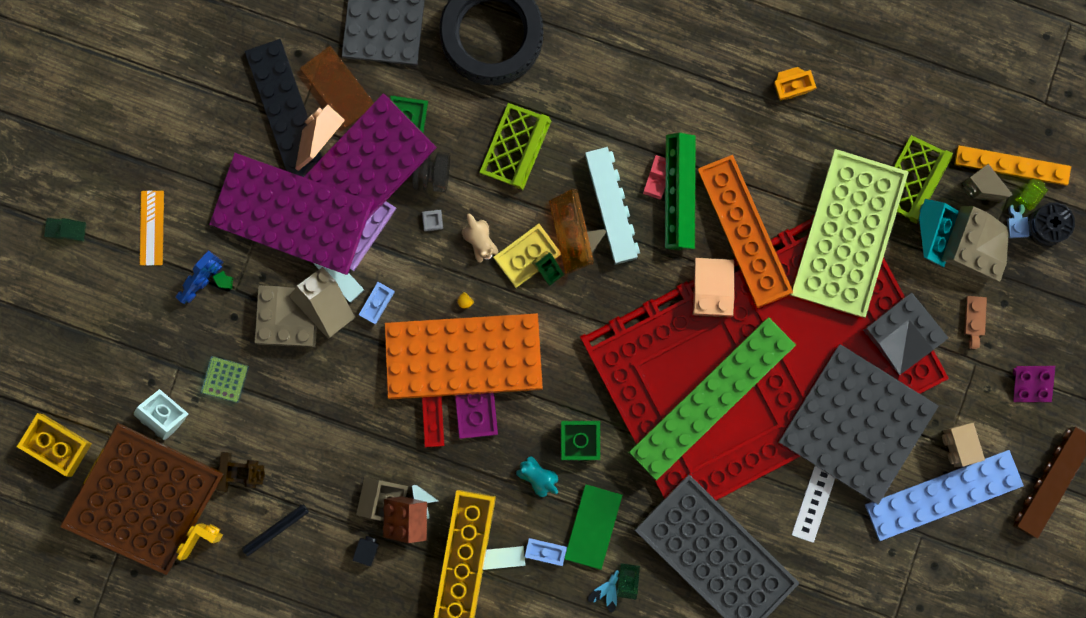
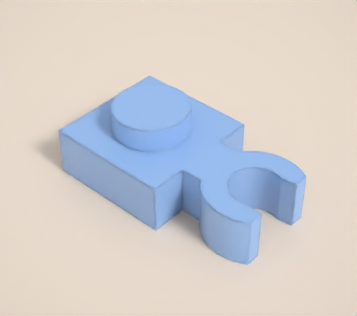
[1007,204,1029,238]

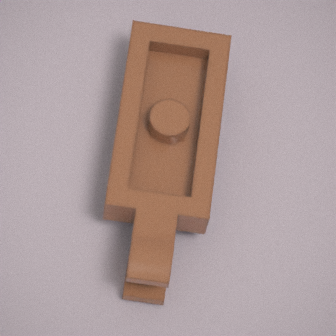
[964,296,987,349]

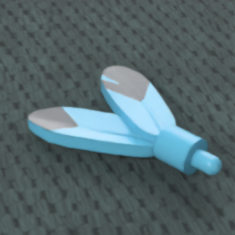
[588,570,619,613]

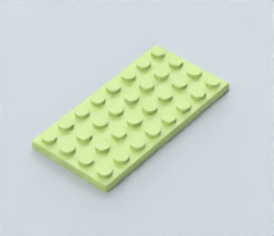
[790,149,908,318]

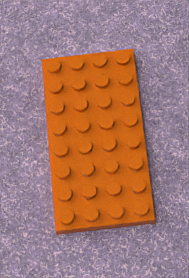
[385,313,543,399]

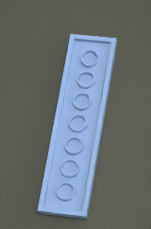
[865,450,1024,541]

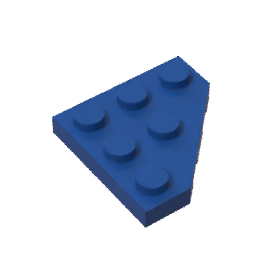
[176,250,224,304]

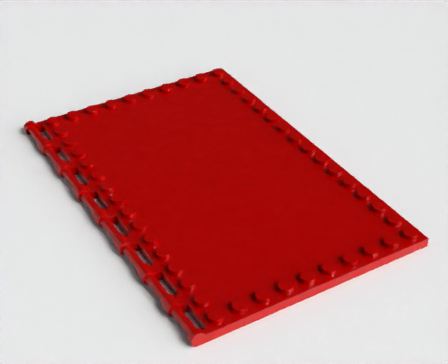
[580,215,949,500]

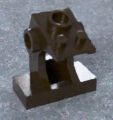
[217,452,265,491]

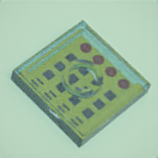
[201,356,249,403]

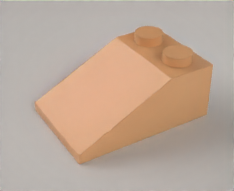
[295,105,345,171]
[693,258,734,317]

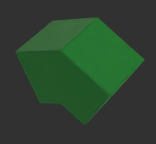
[213,271,234,290]

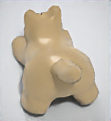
[462,214,499,263]

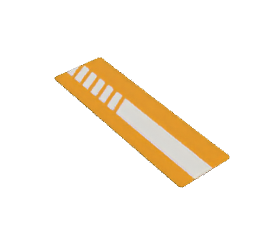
[140,191,164,265]

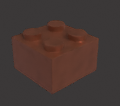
[383,496,427,543]

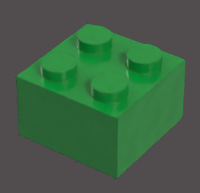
[561,421,600,460]

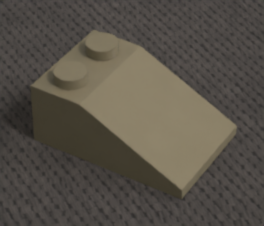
[290,267,355,339]

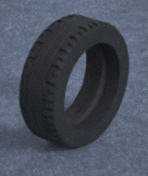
[439,0,543,86]

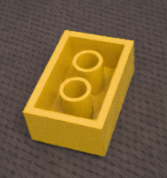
[17,413,92,477]

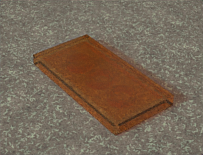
[300,46,374,128]
[549,189,594,274]

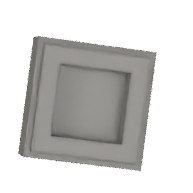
[422,210,443,231]

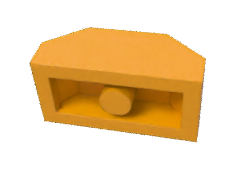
[774,67,816,100]

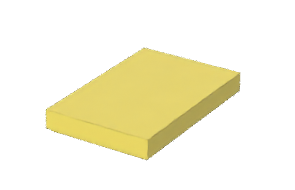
[493,224,562,288]

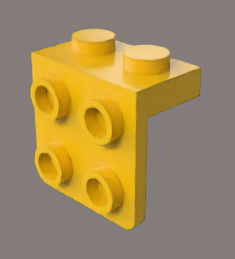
[176,523,223,561]

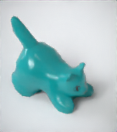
[516,456,558,497]

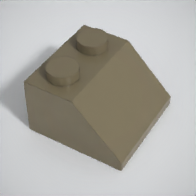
[962,164,1012,202]
[356,477,408,521]

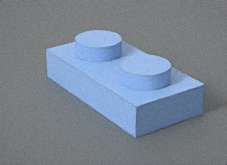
[359,282,395,325]
[525,538,567,566]

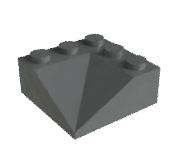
[863,292,948,375]

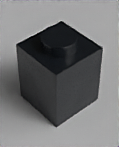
[352,536,380,567]

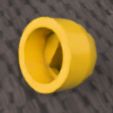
[458,292,474,308]

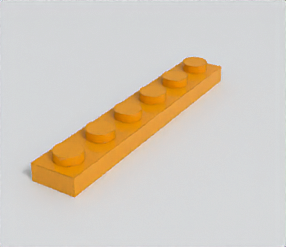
[954,145,1071,186]

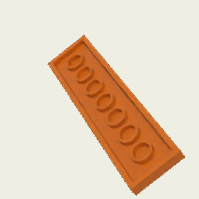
[697,155,793,308]

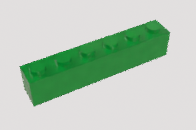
[665,132,696,251]

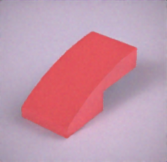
[643,155,666,200]

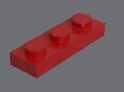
[422,396,445,447]

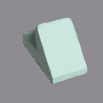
[412,485,438,519]

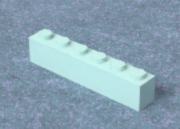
[585,147,640,265]

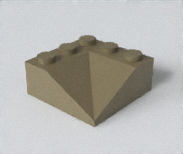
[941,206,1009,282]
[255,285,317,348]

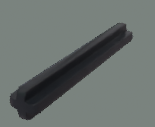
[242,504,309,556]

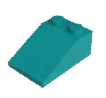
[919,199,959,267]

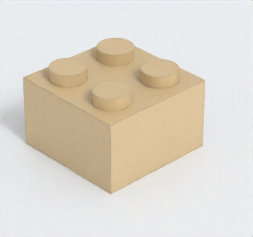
[942,422,985,467]

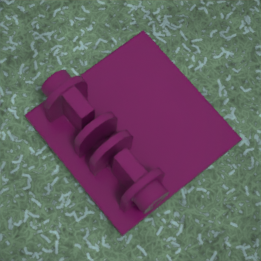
[1013,366,1055,402]

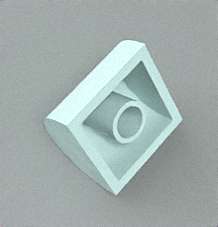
[134,389,188,440]

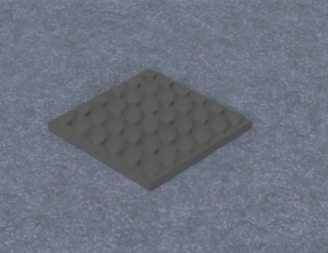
[779,344,939,505]

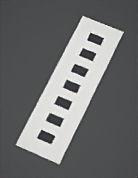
[792,466,835,543]

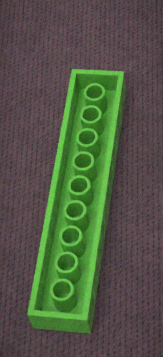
[628,317,796,480]

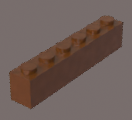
[1013,427,1086,539]

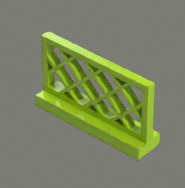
[480,103,551,190]
[894,135,953,224]

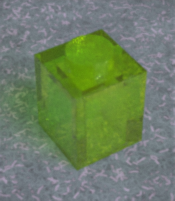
[1015,179,1048,211]

